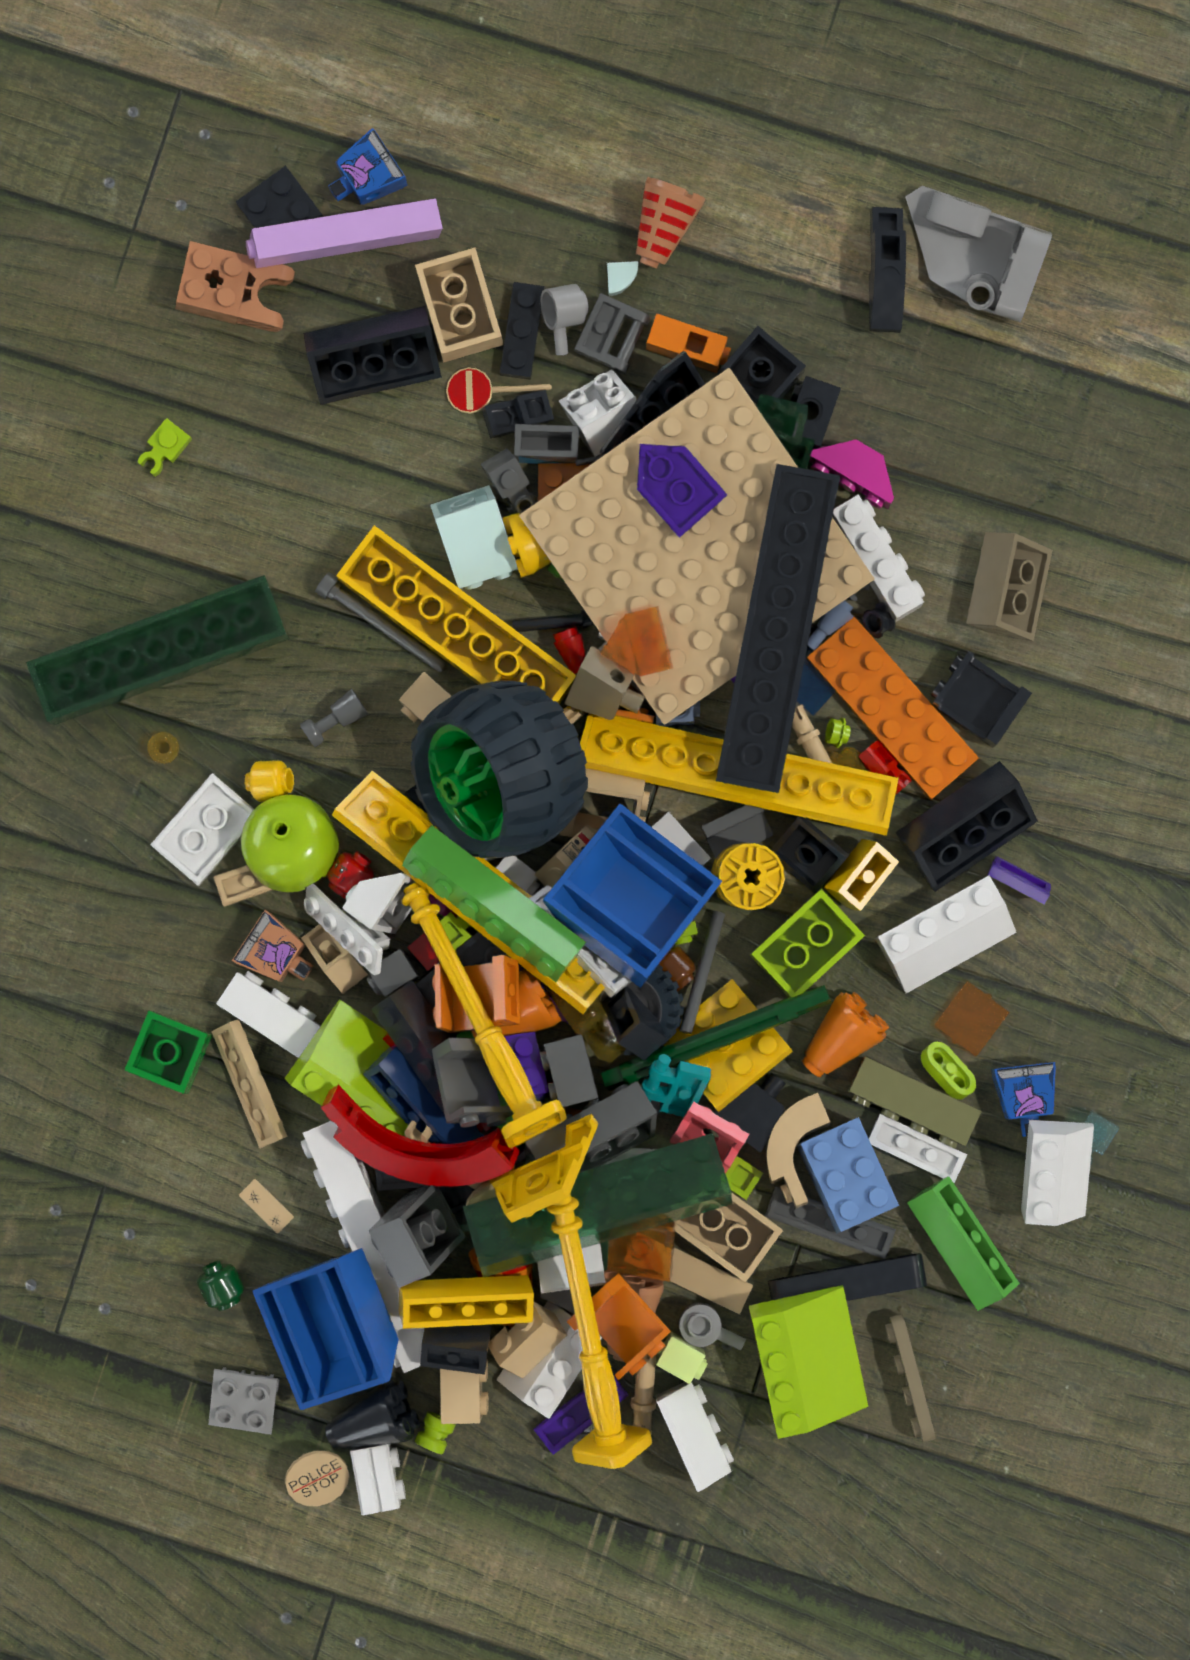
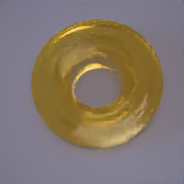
[148,732,180,764]

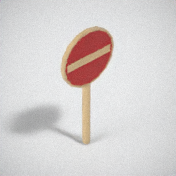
[446,367,552,414]

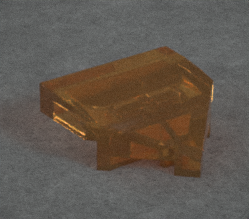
[600,606,673,676]

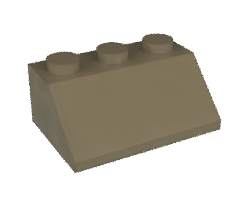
[966,532,1053,641]

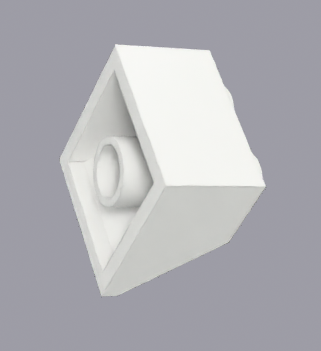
[342,873,416,934]

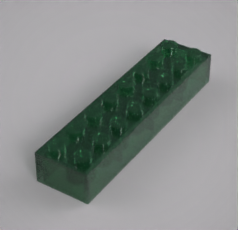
[26,575,290,725]
[463,1133,732,1278]

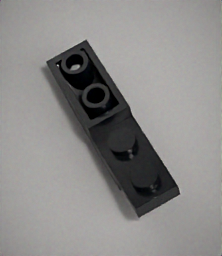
[869,207,906,333]

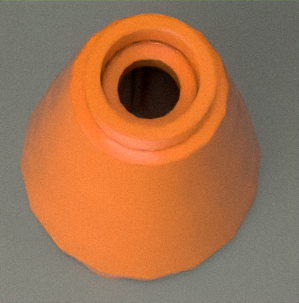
[471,969,562,1038]
[802,992,889,1078]

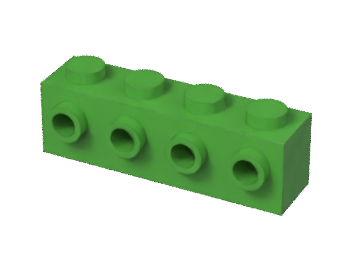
[907,1176,1020,1311]

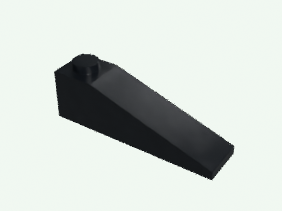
[600,351,705,456]

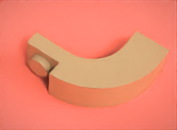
[766,1093,830,1209]

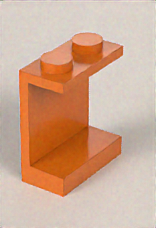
[432,955,520,1033]
[566,1273,671,1380]

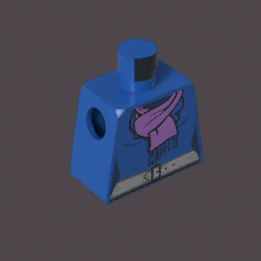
[328,128,407,205]
[991,1062,1056,1137]

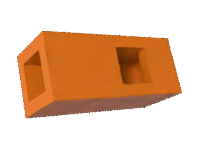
[646,314,731,373]

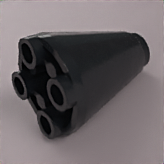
[325,1379,420,1449]

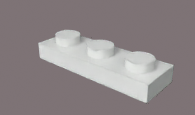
[868,1114,967,1183]

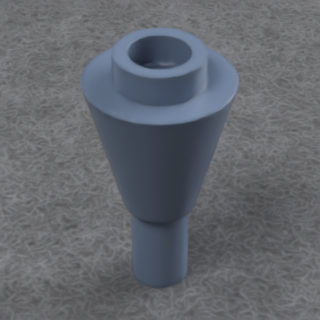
[808,600,854,651]

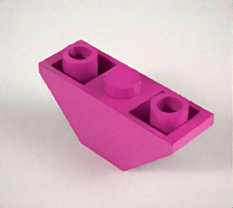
[808,439,894,509]

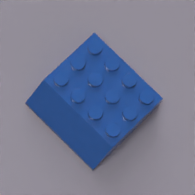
[543,804,722,988]
[252,1248,399,1411]

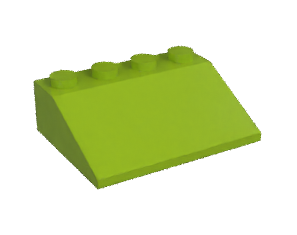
[285,999,408,1136]
[749,1285,868,1439]

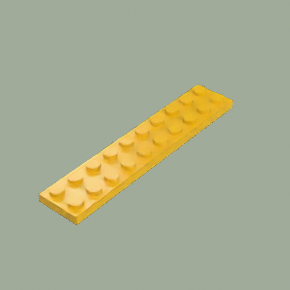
[580,713,899,836]
[332,771,605,1014]

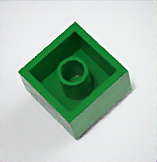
[125,1011,213,1094]

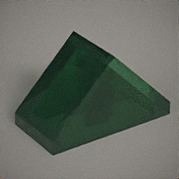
[757,394,808,445]

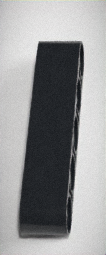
[768,1253,928,1301]

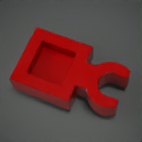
[858,739,912,795]

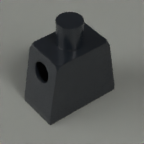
[713,1072,786,1152]

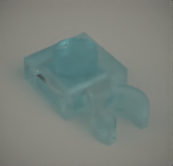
[1084,1110,1119,1167]

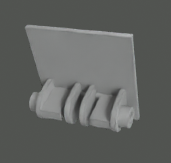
[208,1367,280,1434]

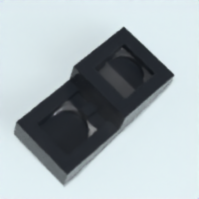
[481,389,554,439]

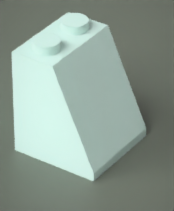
[430,485,518,590]

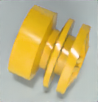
[711,843,785,910]

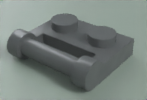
[575,293,651,374]

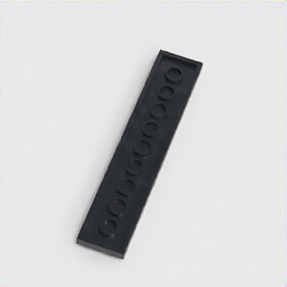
[716,464,840,793]

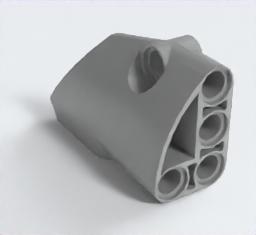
[905,185,1052,323]

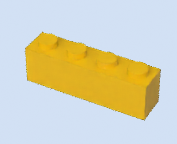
[398,1275,534,1329]

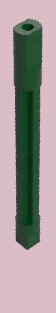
[601,985,832,1091]

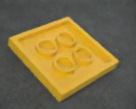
[663,979,793,1112]

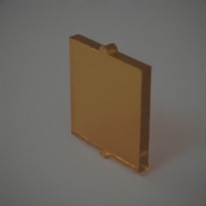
[934,981,1010,1057]

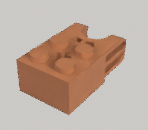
[175,241,295,332]

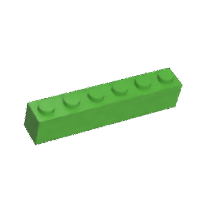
[402,825,586,982]

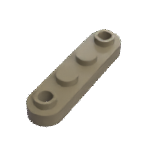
[885,1314,936,1442]

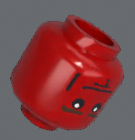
[327,851,374,899]

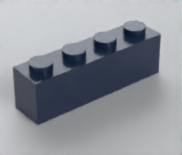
[363,1044,484,1144]

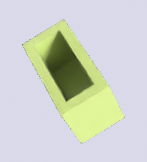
[655,1331,708,1384]

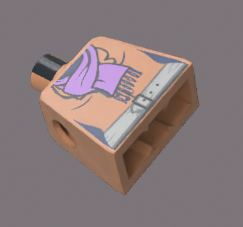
[232,910,314,982]

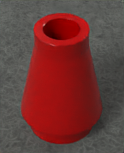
[553,626,586,674]

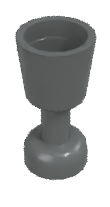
[300,688,369,748]

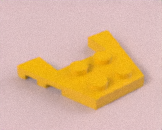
[490,1114,598,1223]

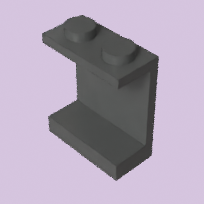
[432,1038,514,1127]

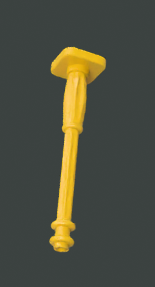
[402,883,567,1148]
[547,1194,652,1469]

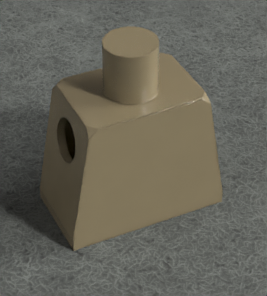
[565,646,645,720]

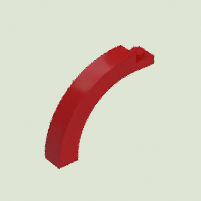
[321,1084,519,1186]

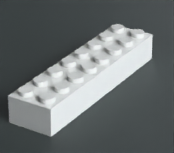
[301,1121,425,1373]

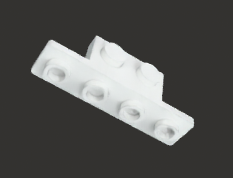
[304,884,390,975]

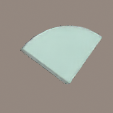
[607,261,638,296]

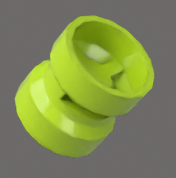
[414,1411,456,1454]

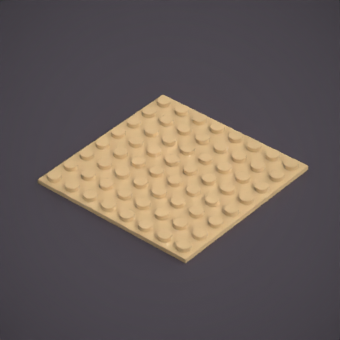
[519,368,875,725]

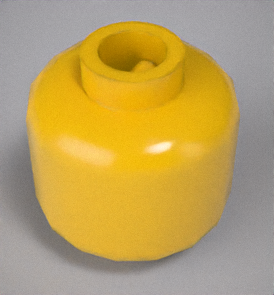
[245,760,294,802]

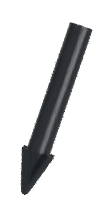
[512,610,594,632]

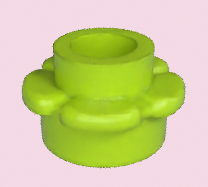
[825,717,851,748]

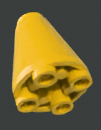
[502,513,551,578]

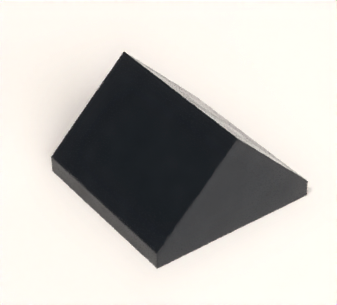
[770,816,849,894]

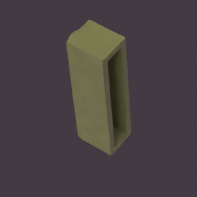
[847,1057,982,1149]

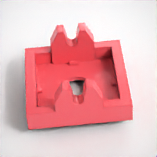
[669,1102,749,1175]

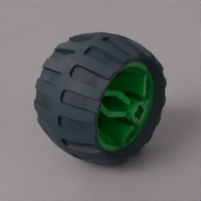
[410,681,588,858]

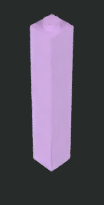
[246,199,443,268]

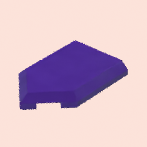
[637,444,728,538]

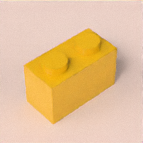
[824,839,899,911]

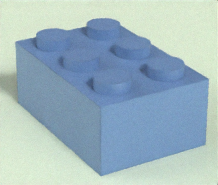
[797,1117,899,1234]

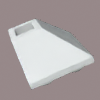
[559,369,637,457]

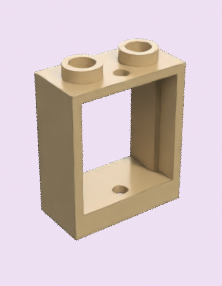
[560,768,650,837]

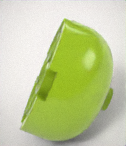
[241,795,339,892]

